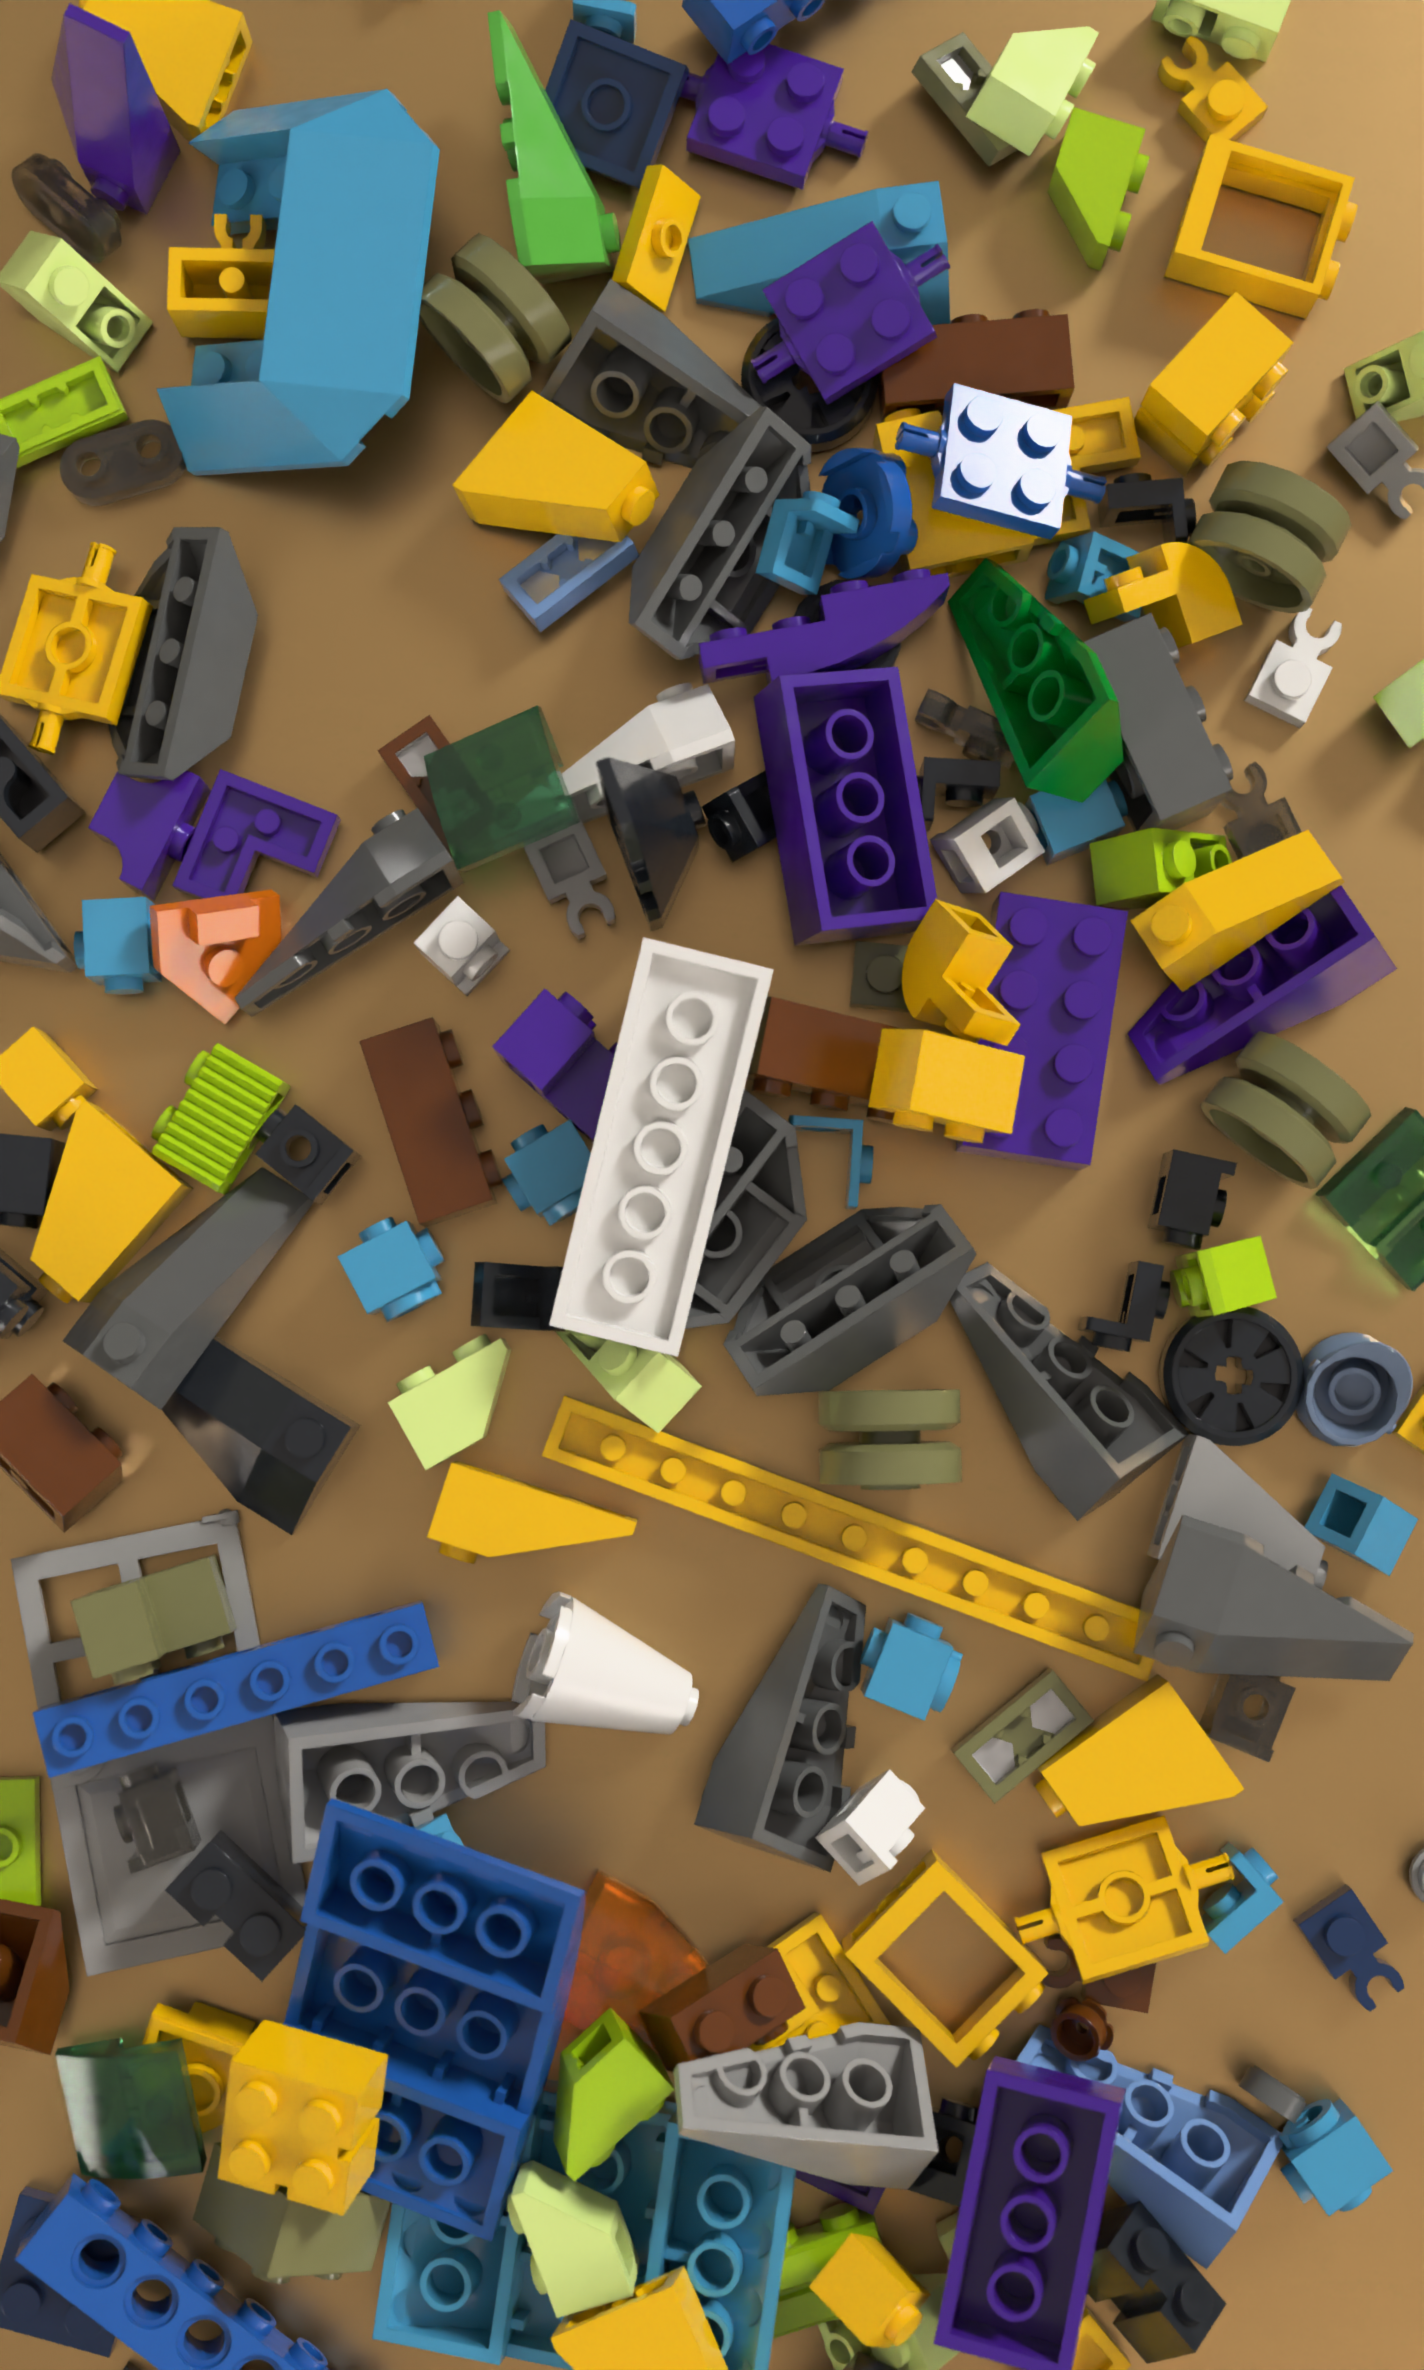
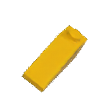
[1130,830,1344,992]
[427,1461,638,1564]

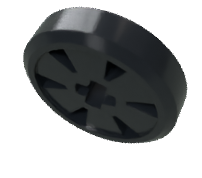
[741,317,879,452]
[1159,1307,1304,1446]

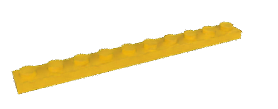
[542,1395,1155,1681]

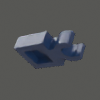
[1293,1884,1404,2012]

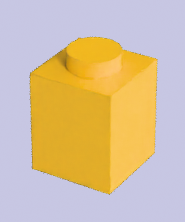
[0,1026,98,1132]
[809,2233,931,2348]

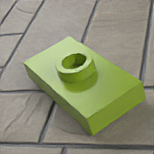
[0,356,129,468]
[0,1776,41,1906]

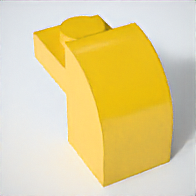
[1083,542,1243,648]
[902,899,1021,1046]

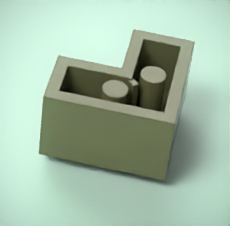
[70,1554,237,1685]
[193,2142,391,2284]

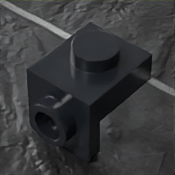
[1098,473,1196,543]
[701,771,776,862]
[1078,1261,1170,1352]
[471,1262,566,1332]

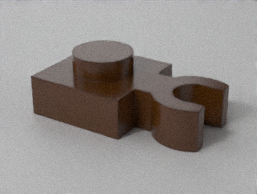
[1041,1934,1156,2013]

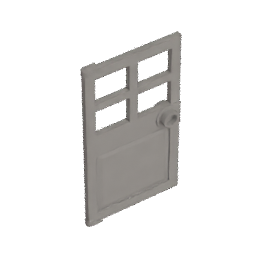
[11,1509,307,1977]

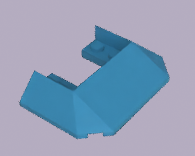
[156,89,440,476]

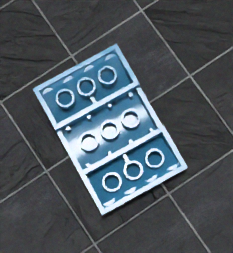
[372,2079,796,2370]

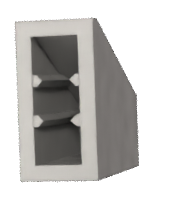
[1147,1434,1328,1590]

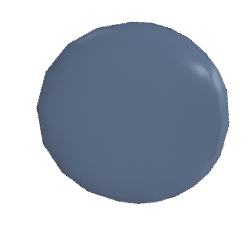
[1296,1332,1413,1447]

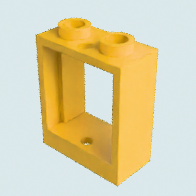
[1164,134,1358,319]
[841,1849,1049,2068]

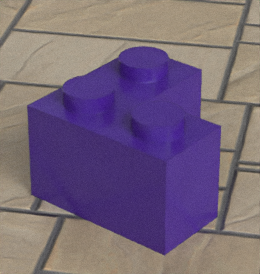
[492,988,618,1143]

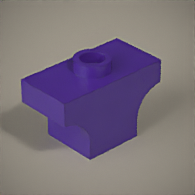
[88,770,211,901]

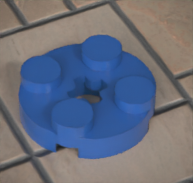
[819,448,918,579]

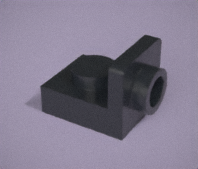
[917,757,1001,832]

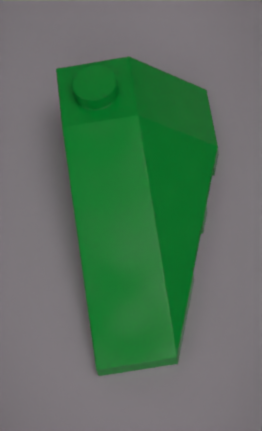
[947,558,1124,803]

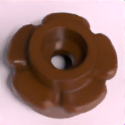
[1051,1997,1114,2062]

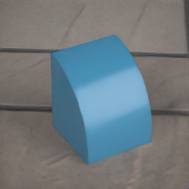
[1305,1473,1418,1576]

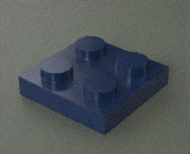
[545,19,689,191]
[0,2186,143,2358]

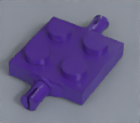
[680,44,869,190]
[750,221,951,405]

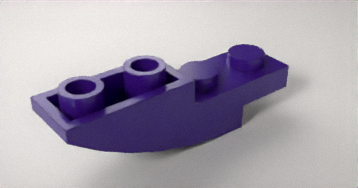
[699,569,950,685]

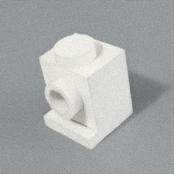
[930,797,1045,893]
[413,896,510,996]
[815,1769,925,1886]

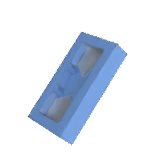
[499,534,639,633]

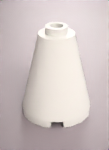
[512,1591,699,1735]

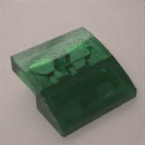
[424,705,580,872]
[1316,1107,1424,1292]
[55,2037,207,2179]

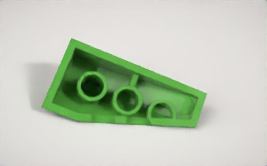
[487,10,621,284]

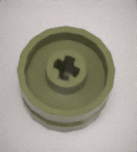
[419,233,572,403]
[1187,461,1351,613]
[1200,1031,1371,1189]
[818,1389,962,1490]

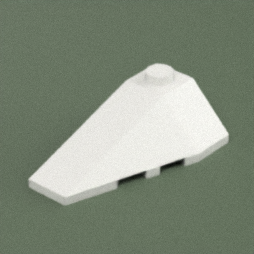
[490,683,735,854]

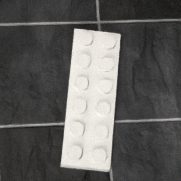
[549,937,774,1357]

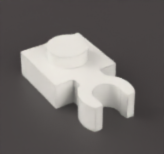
[1244,608,1342,728]

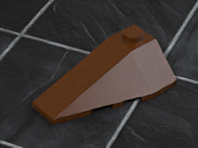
[0,1899,70,2056]

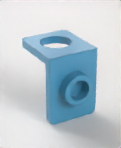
[788,1115,873,1210]

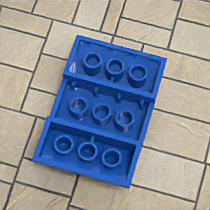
[283,1798,585,2242]

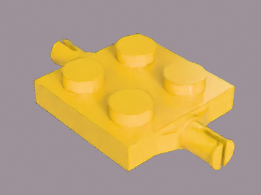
[0,542,153,755]
[1014,1815,1235,1985]

